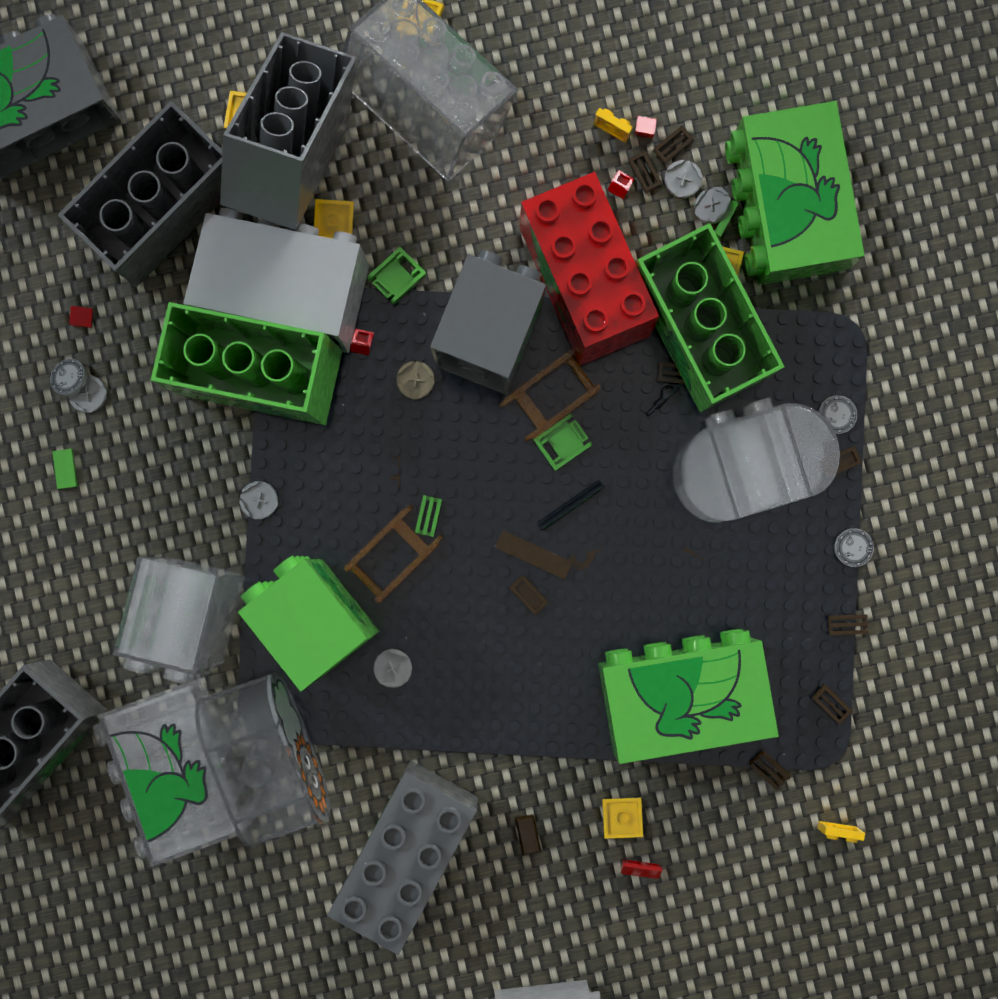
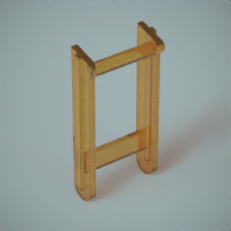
[499,350,601,442]
[344,505,443,603]

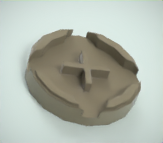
[397,361,435,400]

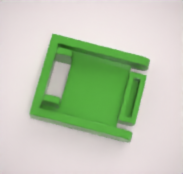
[367,247,427,305]
[533,413,593,471]

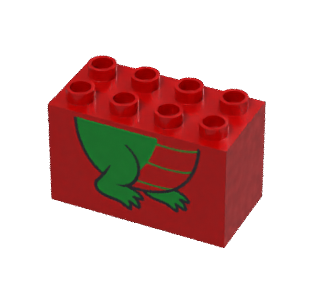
[520,172,659,366]

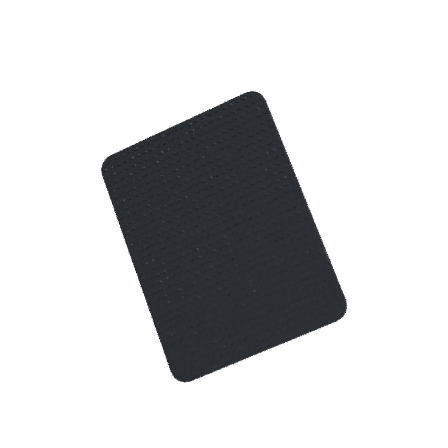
[237,288,867,770]

